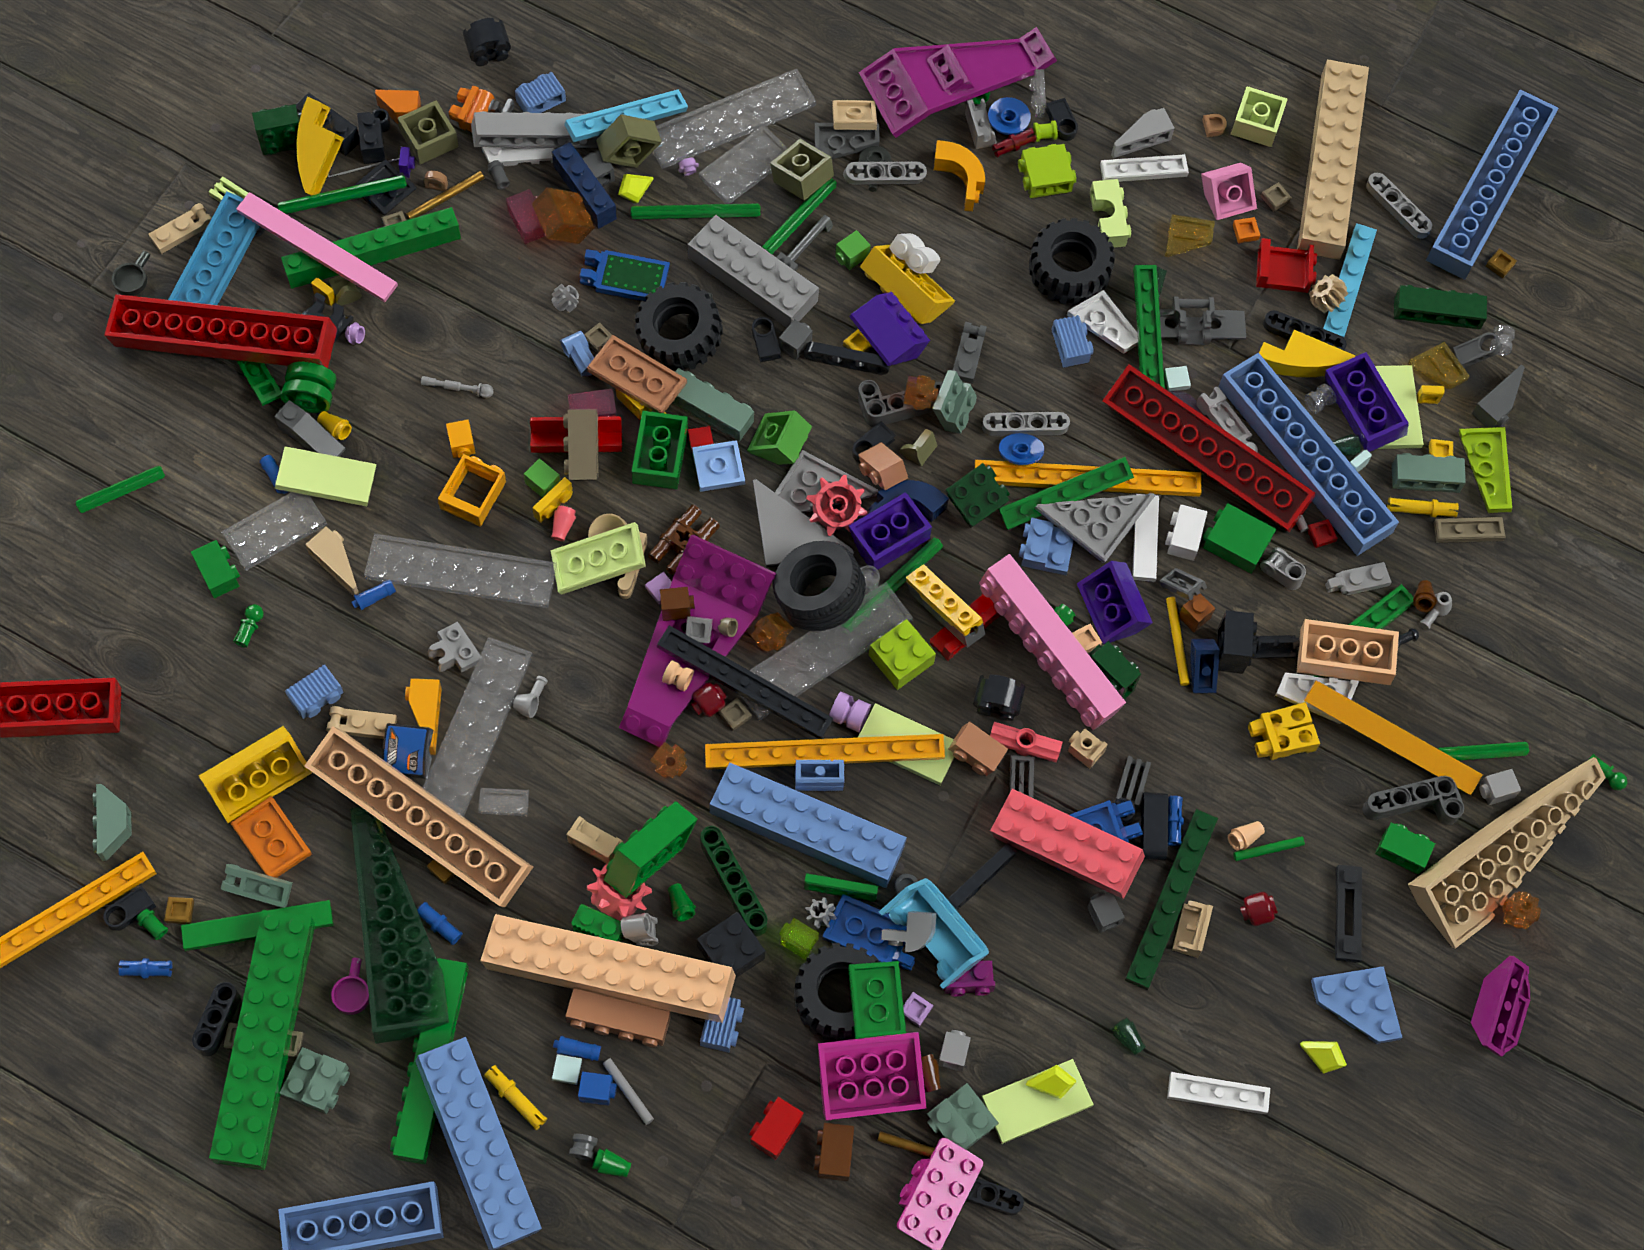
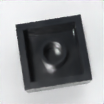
[1217,610,1257,674]
[697,912,766,979]

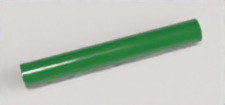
[1233,836,1305,861]

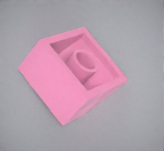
[1201,163,1257,220]

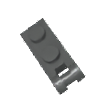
[953,321,987,383]

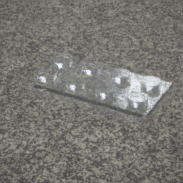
[699,125,788,204]
[221,492,327,571]

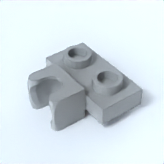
[428,622,482,673]

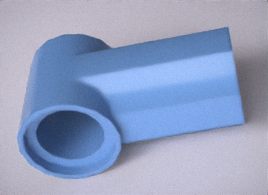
[560,331,594,377]

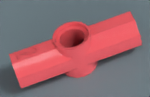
[990,722,1062,763]

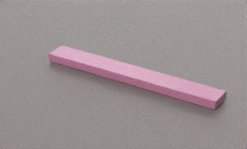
[236,192,398,303]

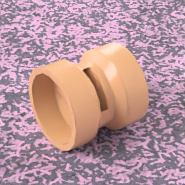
[662,660,694,691]

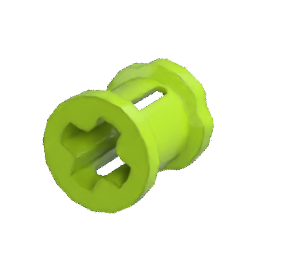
[1033,120,1058,142]

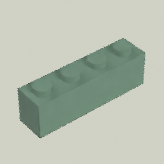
[672,368,754,442]

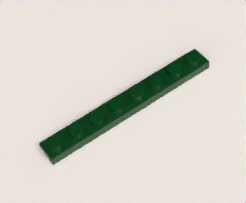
[1125,809,1218,990]

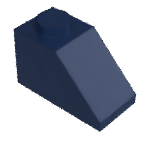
[1190,639,1220,693]

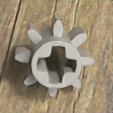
[552,284,579,313]
[805,897,836,929]

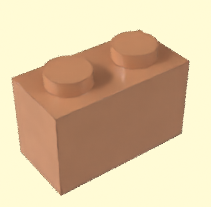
[858,443,908,490]
[948,722,1008,776]

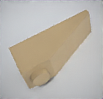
[305,527,359,596]

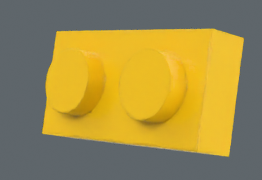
[533,477,573,523]

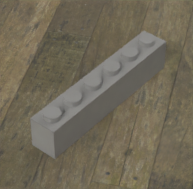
[471,111,600,148]

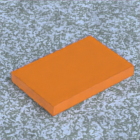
[231,796,312,878]

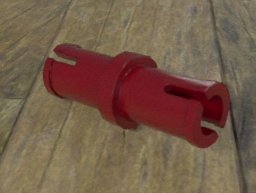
[992,128,1036,158]

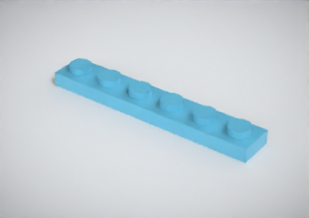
[564,89,688,142]
[1323,223,1377,338]

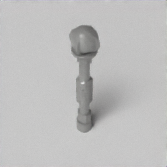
[421,376,494,398]

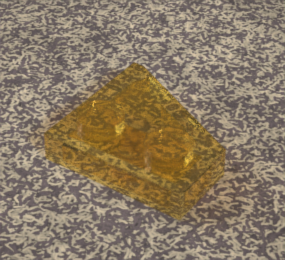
[1165,214,1215,257]
[1408,342,1470,390]

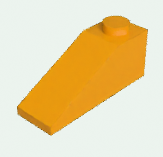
[405,679,442,755]

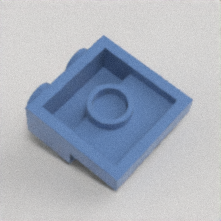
[1019,518,1074,575]

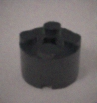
[463,18,511,67]
[973,675,1025,721]

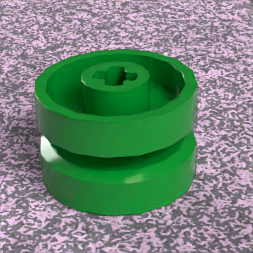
[280,361,337,413]

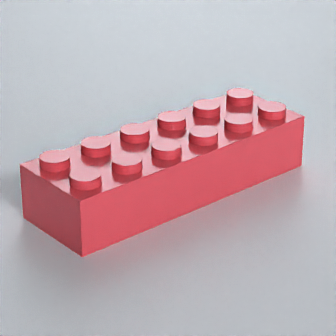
[990,789,1145,899]

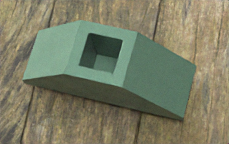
[93,784,132,861]

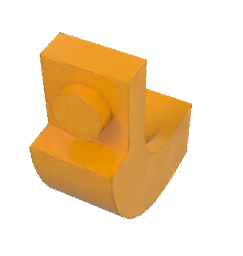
[934,140,985,211]

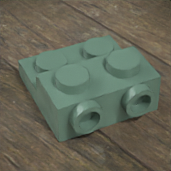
[932,370,977,434]
[280,1047,350,1114]
[927,1083,999,1150]

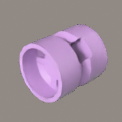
[829,692,871,732]

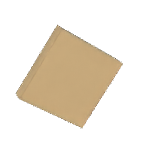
[832,100,877,130]

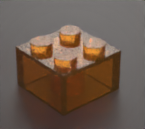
[531,188,595,244]

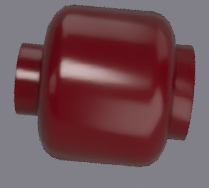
[690,682,727,717]
[1240,892,1278,926]

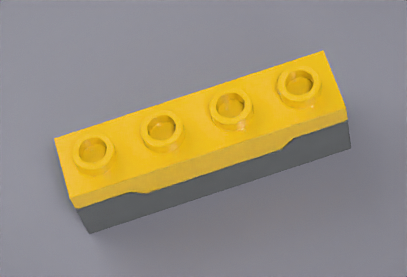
[906,564,985,648]

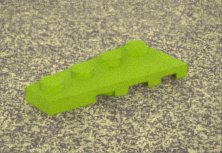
[1459,427,1512,513]

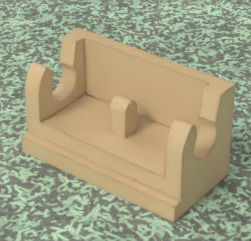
[567,816,623,864]
[1172,901,1213,958]

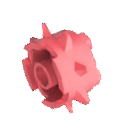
[806,475,868,536]
[587,864,652,921]

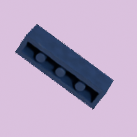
[551,142,617,229]

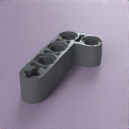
[858,380,943,427]
[1362,776,1464,825]

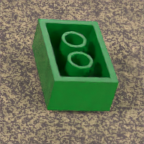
[632,411,688,490]

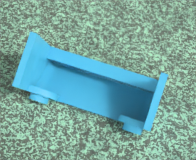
[879,878,989,989]

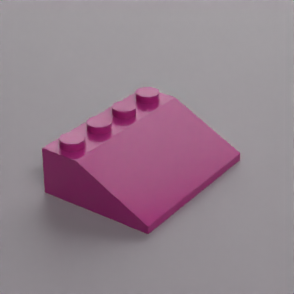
[818,1032,926,1120]

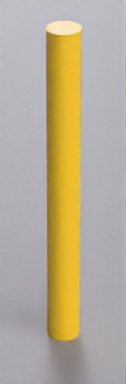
[1166,597,1190,686]

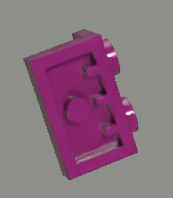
[944,961,995,997]

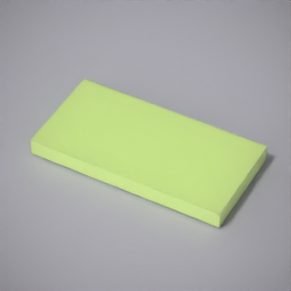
[1375,365,1424,449]
[275,447,376,506]
[551,522,646,595]
[858,703,954,786]
[982,1059,1094,1144]

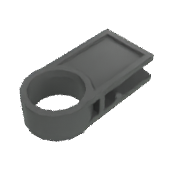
[1453,333,1502,369]

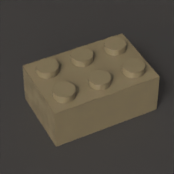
[563,409,599,480]

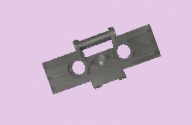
[1159,296,1246,345]

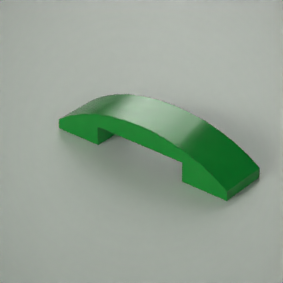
[236,360,281,406]

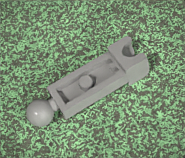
[1196,387,1258,453]

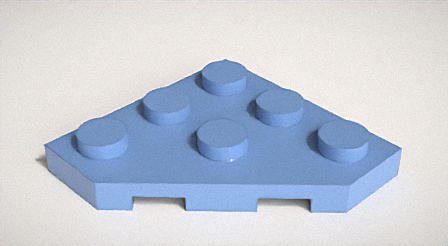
[1311,966,1402,1044]

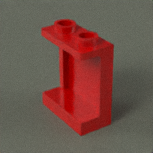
[1256,238,1317,293]

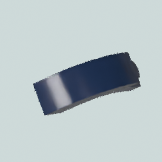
[868,480,949,523]

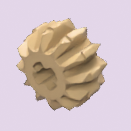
[1309,274,1348,313]

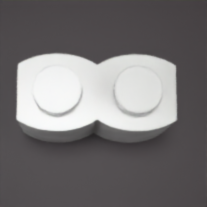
[889,233,941,274]

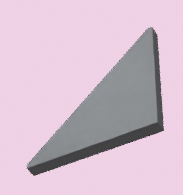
[758,450,878,521]
[753,479,854,567]
[1034,493,1156,563]

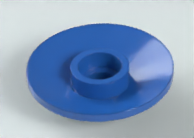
[988,97,1031,135]
[999,433,1044,465]

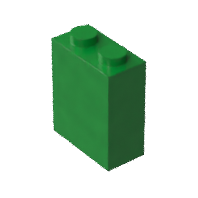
[1203,503,1276,574]

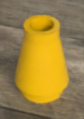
[317,411,352,440]

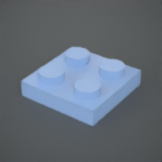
[692,440,745,492]

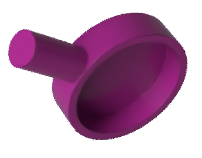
[331,958,370,1015]

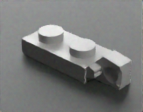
[1325,562,1391,595]

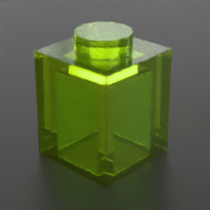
[779,918,819,959]

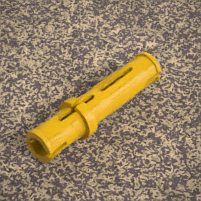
[1387,497,1459,518]
[484,1065,547,1130]

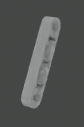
[843,162,927,185]
[1366,173,1432,239]
[982,412,1070,436]

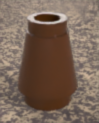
[1413,580,1437,612]
[921,1054,941,1093]

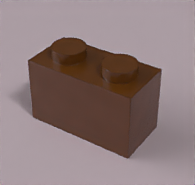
[814,1123,854,1181]

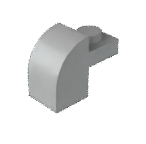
[881,911,936,952]

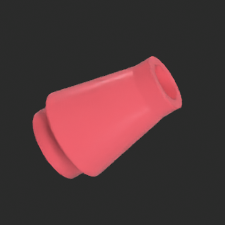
[551,506,576,541]

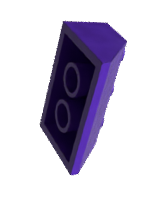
[850,292,930,366]
[848,492,932,572]
[1077,561,1153,644]

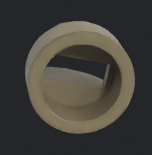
[718,617,738,637]

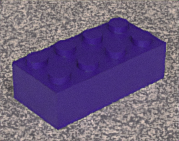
[1325,352,1409,452]

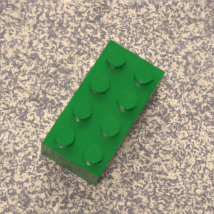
[604,801,698,898]

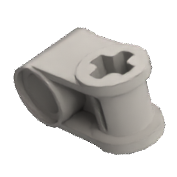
[1260,547,1306,590]
[621,913,658,946]

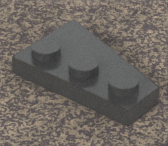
[814,123,879,159]

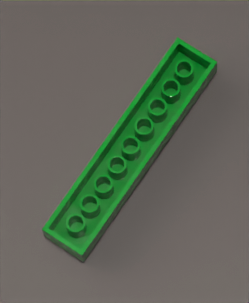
[209,910,315,1170]

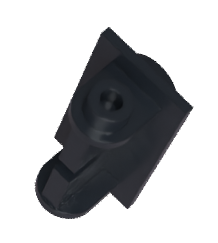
[1252,635,1300,658]

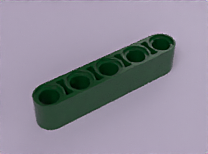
[700,826,768,937]

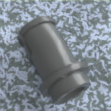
[487,160,510,189]

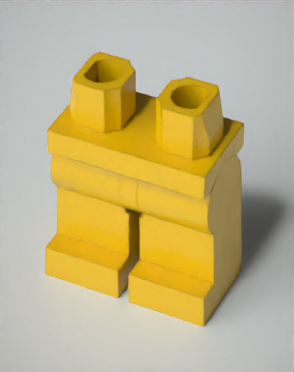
[1248,702,1320,760]

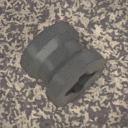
[569,1134,598,1160]

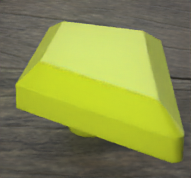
[618,174,653,203]
[1300,1041,1347,1074]
[1026,1065,1076,1099]

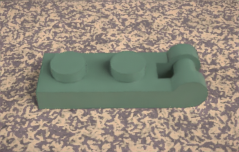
[221,864,293,908]

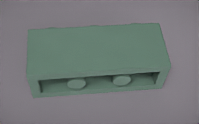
[1392,453,1466,493]

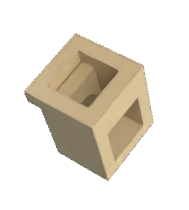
[1068,729,1108,769]

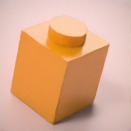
[446,419,476,458]

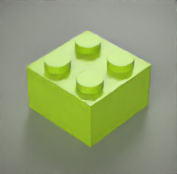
[869,619,936,690]

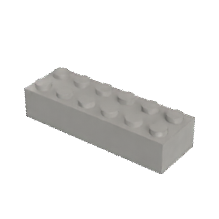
[688,215,819,328]

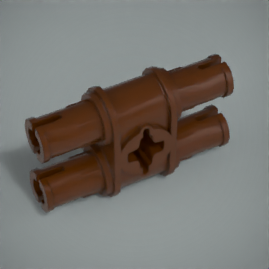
[648,504,720,576]

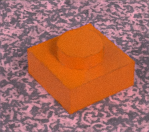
[1233,217,1260,243]

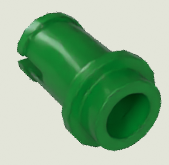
[136,909,168,940]

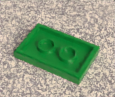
[848,961,906,1039]

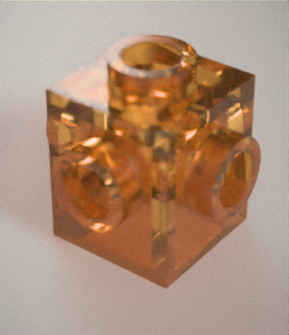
[903,375,938,410]
[751,612,793,652]
[650,741,688,779]
[1503,892,1541,929]

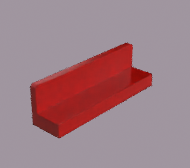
[530,416,622,453]
[930,594,1000,661]

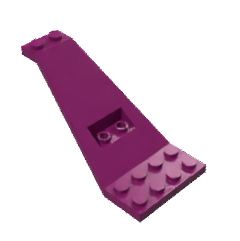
[859,27,1057,138]
[619,535,776,748]

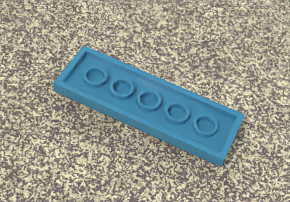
[168,191,259,305]

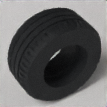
[773,541,866,631]

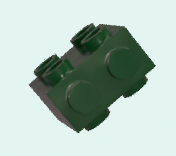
[252,104,302,155]
[944,463,1010,528]
[1090,641,1141,700]

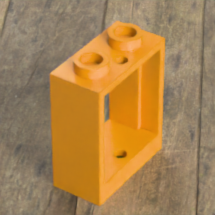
[438,454,506,527]

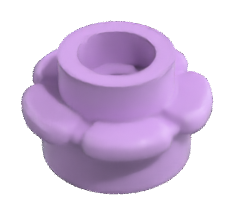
[678,157,699,176]
[345,322,365,345]

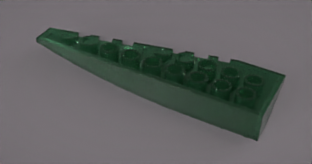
[350,807,449,1044]

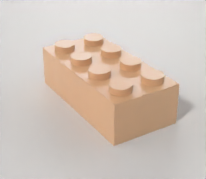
[1297,619,1399,685]

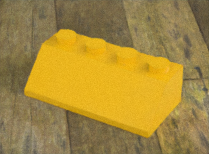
[860,245,955,324]
[199,726,312,823]

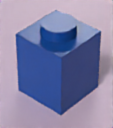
[578,1072,617,1106]

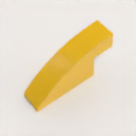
[297,96,344,195]
[1259,330,1356,377]

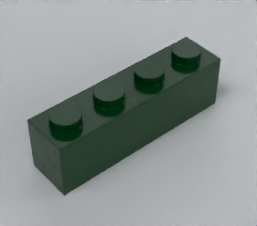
[1394,285,1487,330]

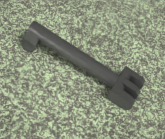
[776,215,833,271]

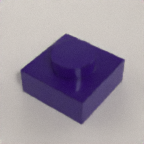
[399,147,415,178]

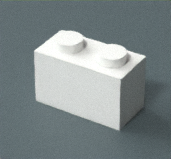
[1165,505,1207,561]

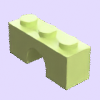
[1090,179,1131,247]

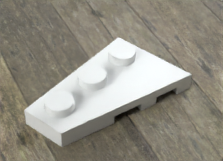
[482,147,555,166]
[1067,290,1138,354]
[1275,673,1359,724]

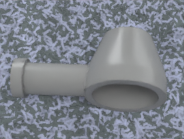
[1419,592,1452,631]
[513,676,548,718]

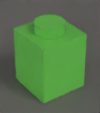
[835,230,871,270]
[524,458,560,498]

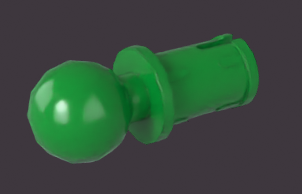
[233,604,264,648]
[1587,754,1628,791]

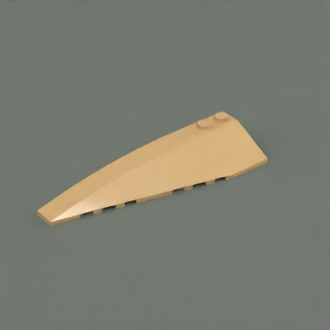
[1408,757,1606,949]

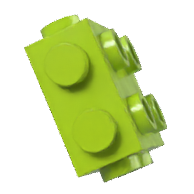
[1018,144,1076,198]

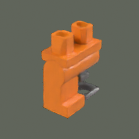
[449,86,514,132]

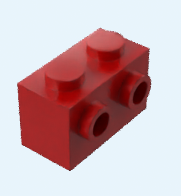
[749,1097,804,1160]

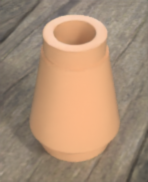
[1228,821,1265,851]

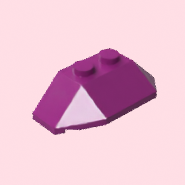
[1471,956,1530,1056]

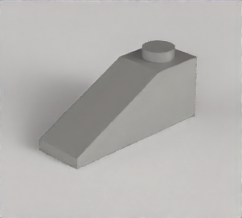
[1111,108,1174,158]

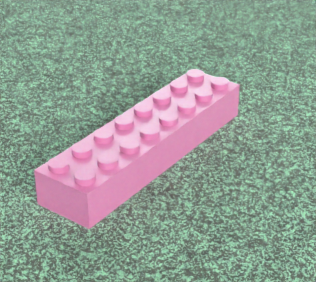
[979,554,1126,731]

